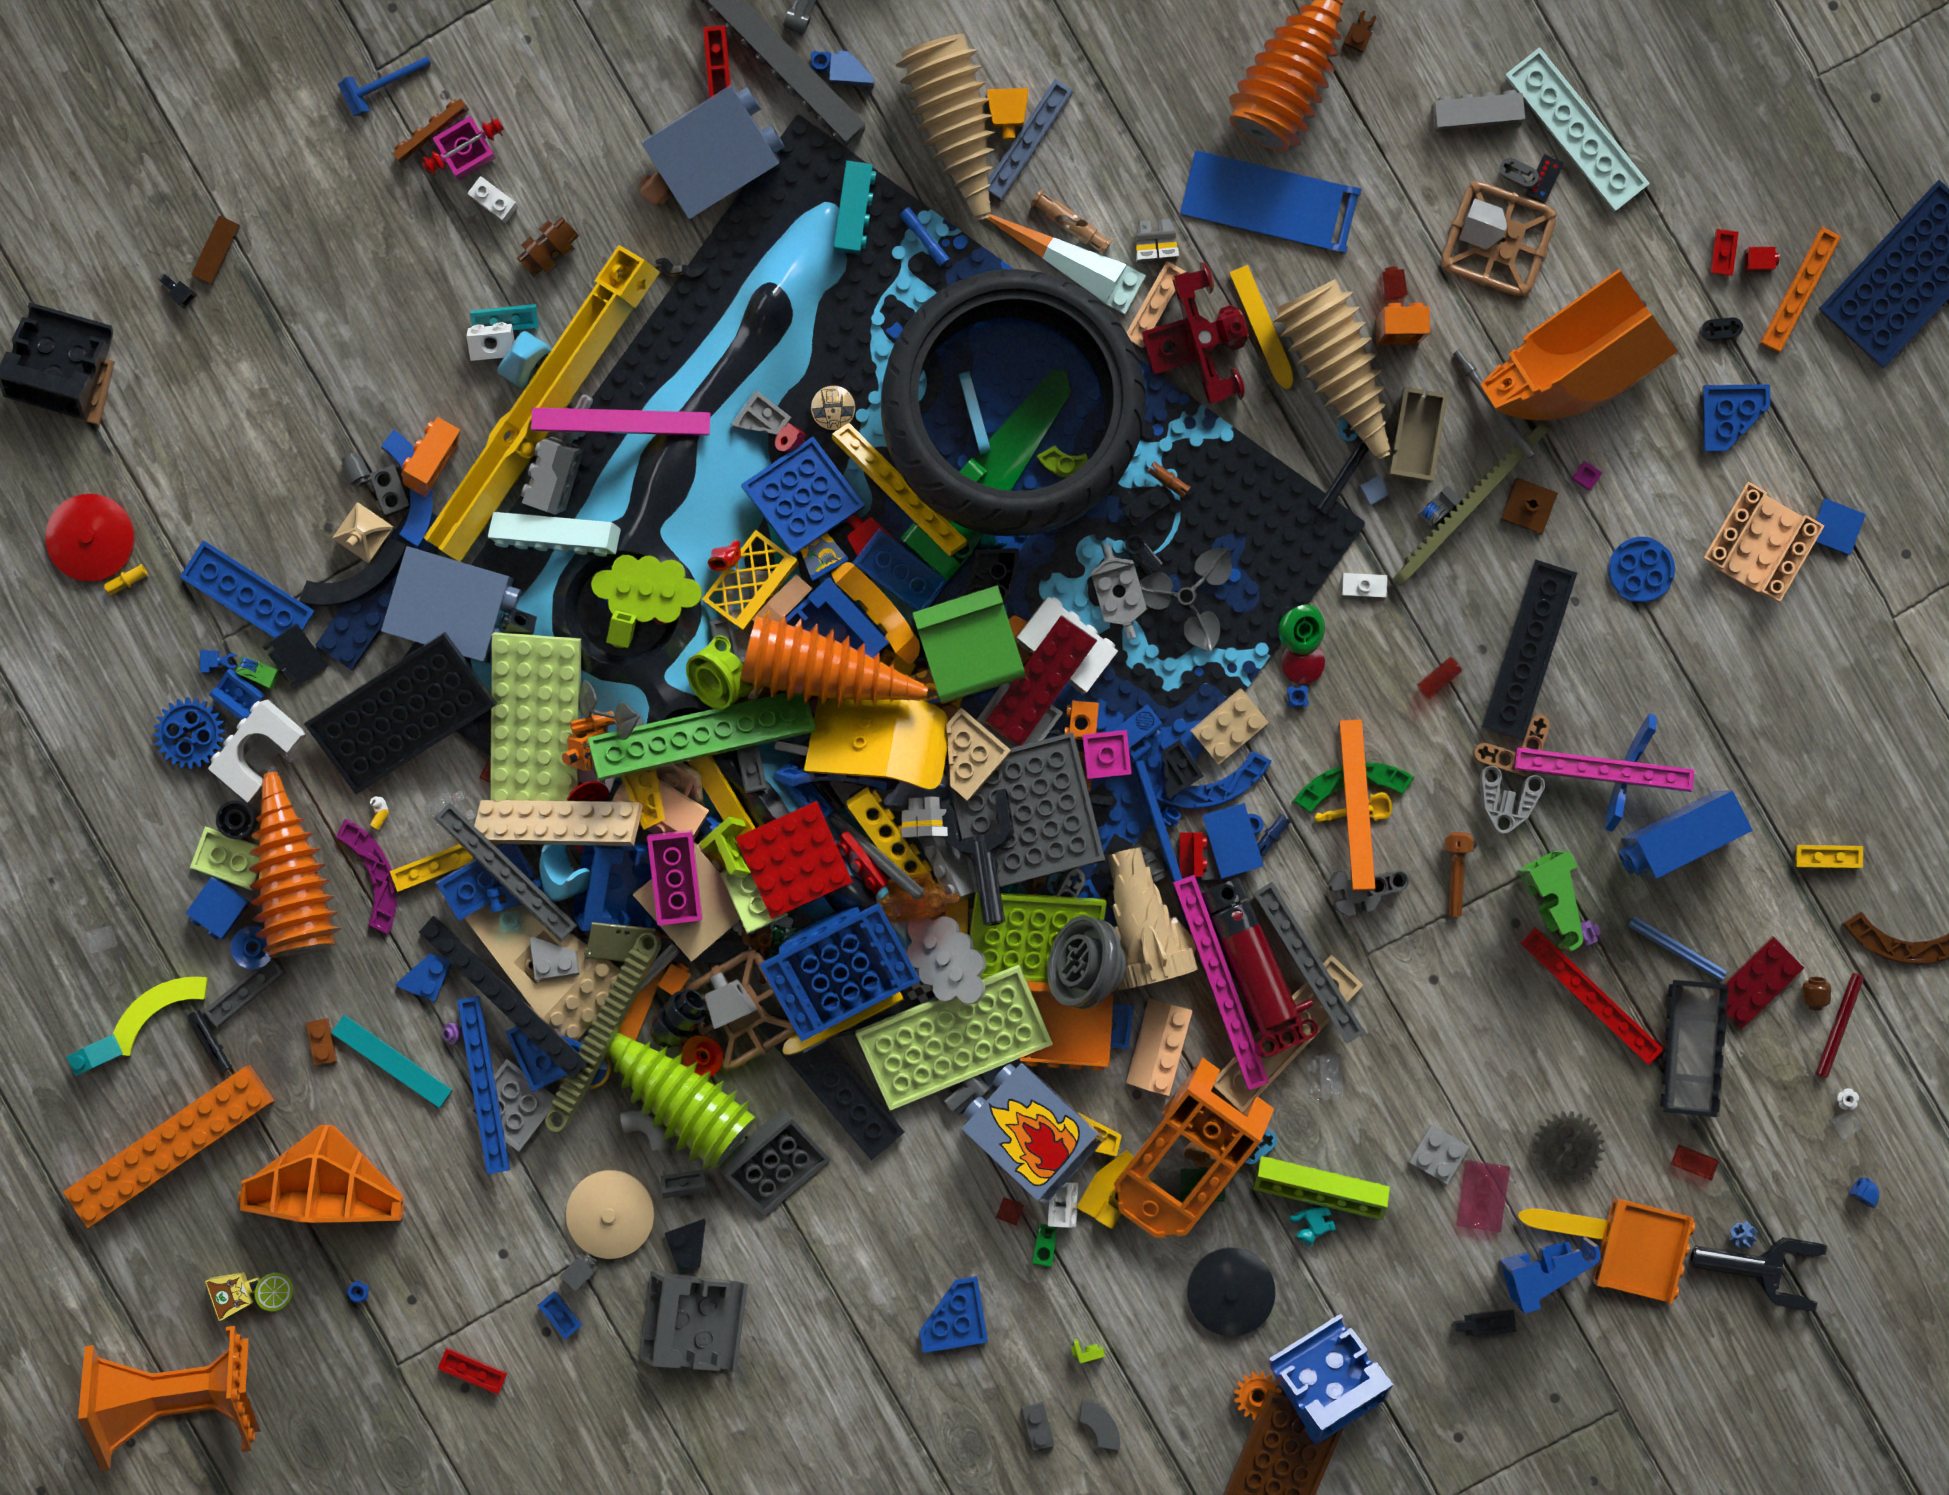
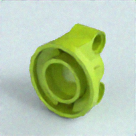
[686,635,754,710]

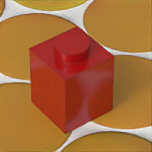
[1745,247,1779,272]

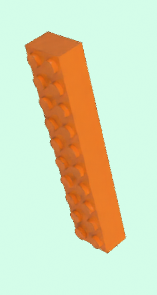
[63,1065,275,1228]

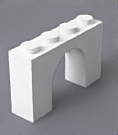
[1015,596,1118,695]
[208,700,307,803]

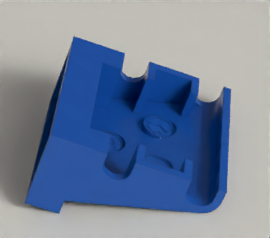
[786,578,890,703]
[572,841,667,935]
[1500,1236,1601,1314]
[1268,1314,1393,1445]

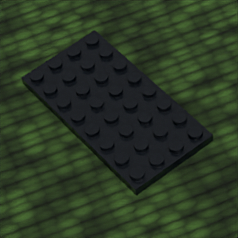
[304,632,497,794]

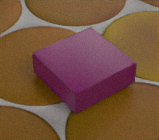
[1571,460,1602,491]

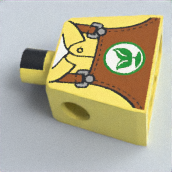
[205,1272,260,1321]

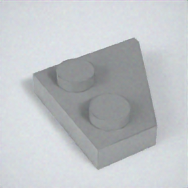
[730,390,791,435]
[530,937,580,980]

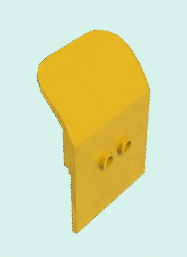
[804,697,949,789]

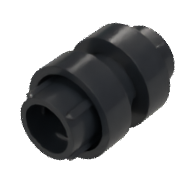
[651,989,706,1048]

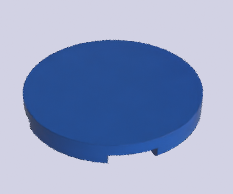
[1608,537,1675,603]

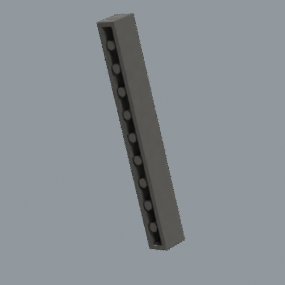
[699,0,866,145]

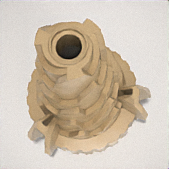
[1107,847,1197,990]

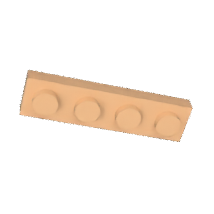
[1126,261,1186,349]

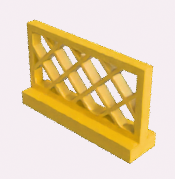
[702,530,799,633]

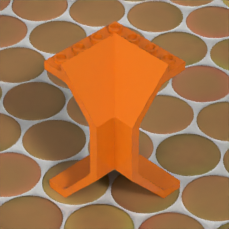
[78,1326,261,1471]

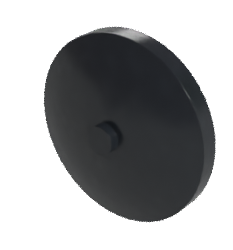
[1187,1247,1276,1336]

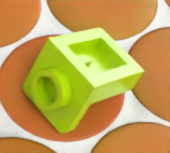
[1071,1339,1105,1363]

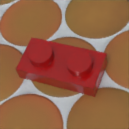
[1710,229,1739,276]

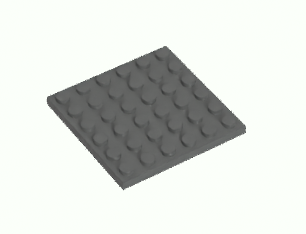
[945,732,1105,893]

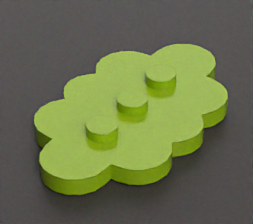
[591,555,702,623]

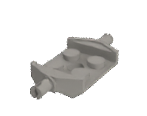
[1090,543,1147,640]

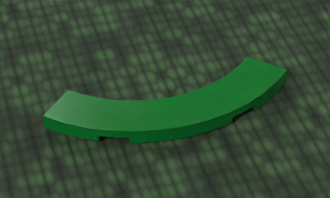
[1293,762,1414,813]

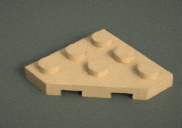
[946,708,1012,801]

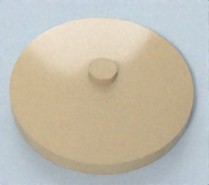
[566,1170,655,1259]

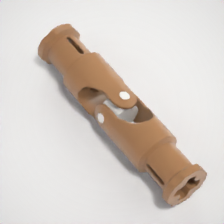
[1031,189,1112,255]

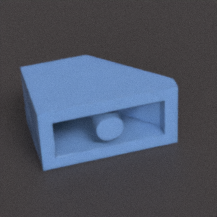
[829,51,874,87]

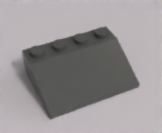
[719,1107,831,1216]

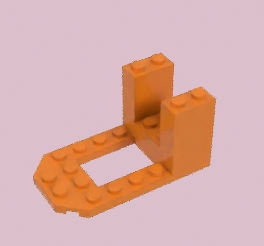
[1114,1057,1274,1238]

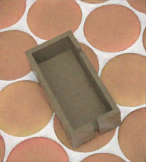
[1387,387,1448,483]

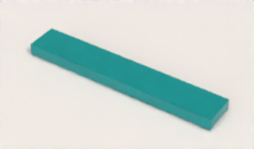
[331,1014,453,1108]

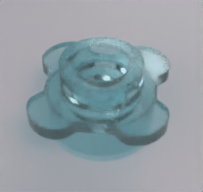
[499,910,521,932]

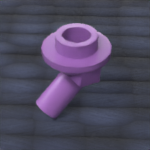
[443,1023,463,1045]

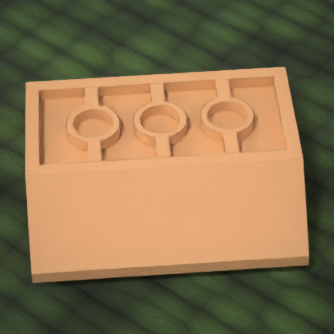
[1703,482,1824,602]

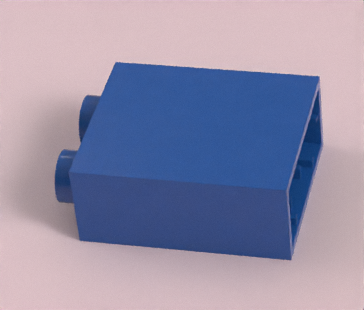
[1618,790,1753,879]

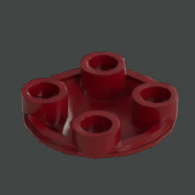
[1281,647,1325,684]

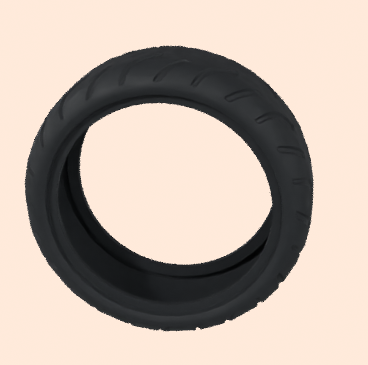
[881,269,1146,536]

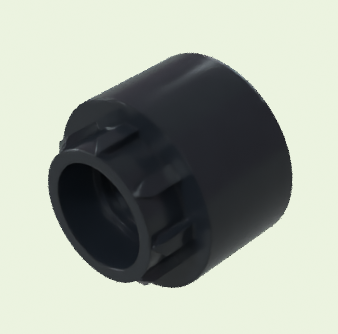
[216,801,258,839]

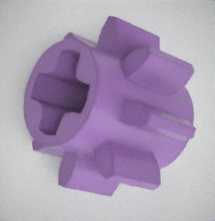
[1580,920,1601,947]

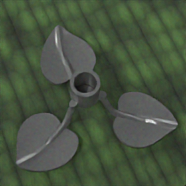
[1139,548,1232,652]
[579,680,644,784]

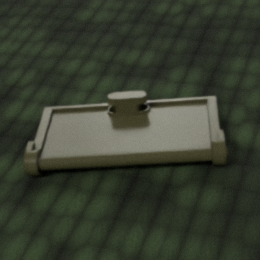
[584,922,655,962]

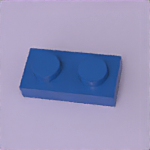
[537,1290,583,1339]

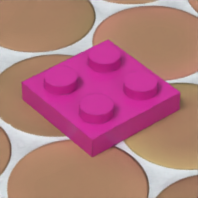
[1082,730,1132,779]

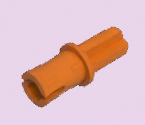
[570,710,615,733]

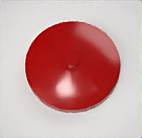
[45,494,135,582]

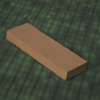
[77,359,115,425]

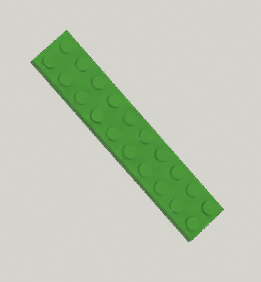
[588,693,816,781]

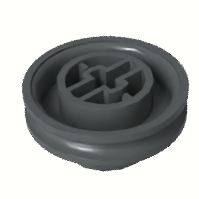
[1047,916,1126,1010]

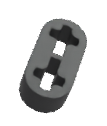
[1500,158,1540,189]

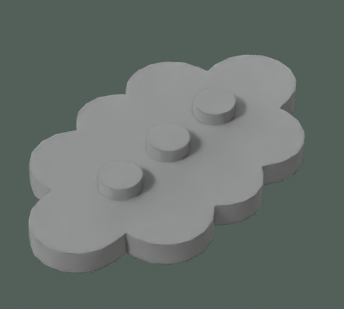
[907,914,986,1004]

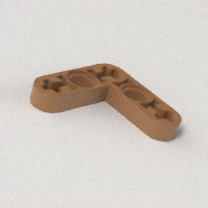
[1473,715,1550,776]

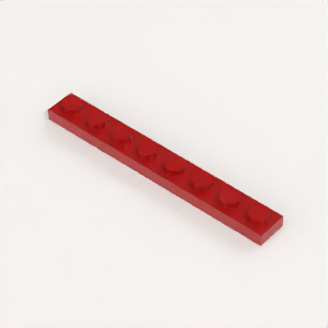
[1520,927,1664,1065]

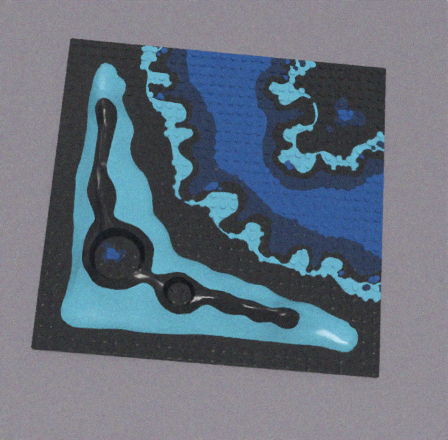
[403,115,1365,1091]

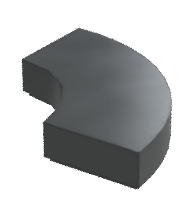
[1079,1399,1120,1450]

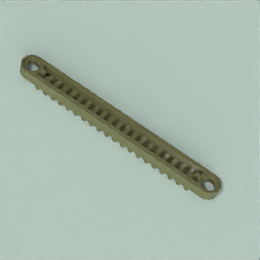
[1392,420,1551,586]
[545,932,661,1132]

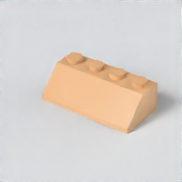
[612,779,709,840]
[1126,998,1192,1096]

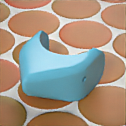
[498,331,552,391]
[539,844,591,903]

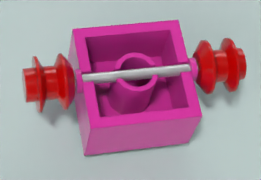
[422,116,505,180]

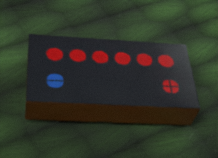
[1525,154,1564,204]

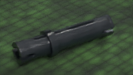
[187,1009,232,1073]

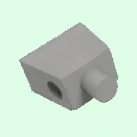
[705,972,757,1029]

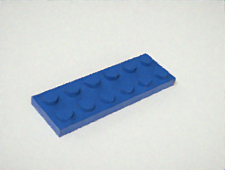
[180,540,316,638]

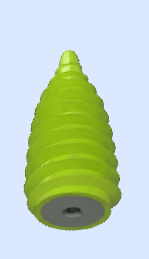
[606,1032,756,1170]

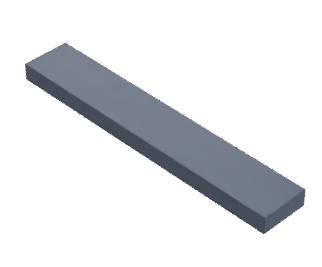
[988,79,1073,201]

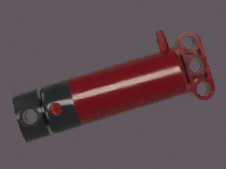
[1201,877,1318,1058]

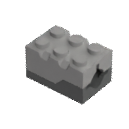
[521,437,585,515]

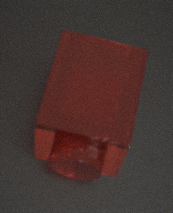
[1380,266,1408,301]

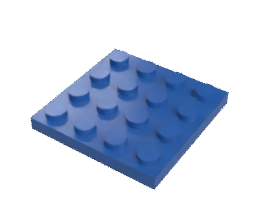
[741,437,865,556]

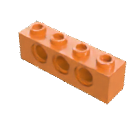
[1064,700,1099,791]

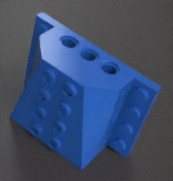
[760,903,920,1042]

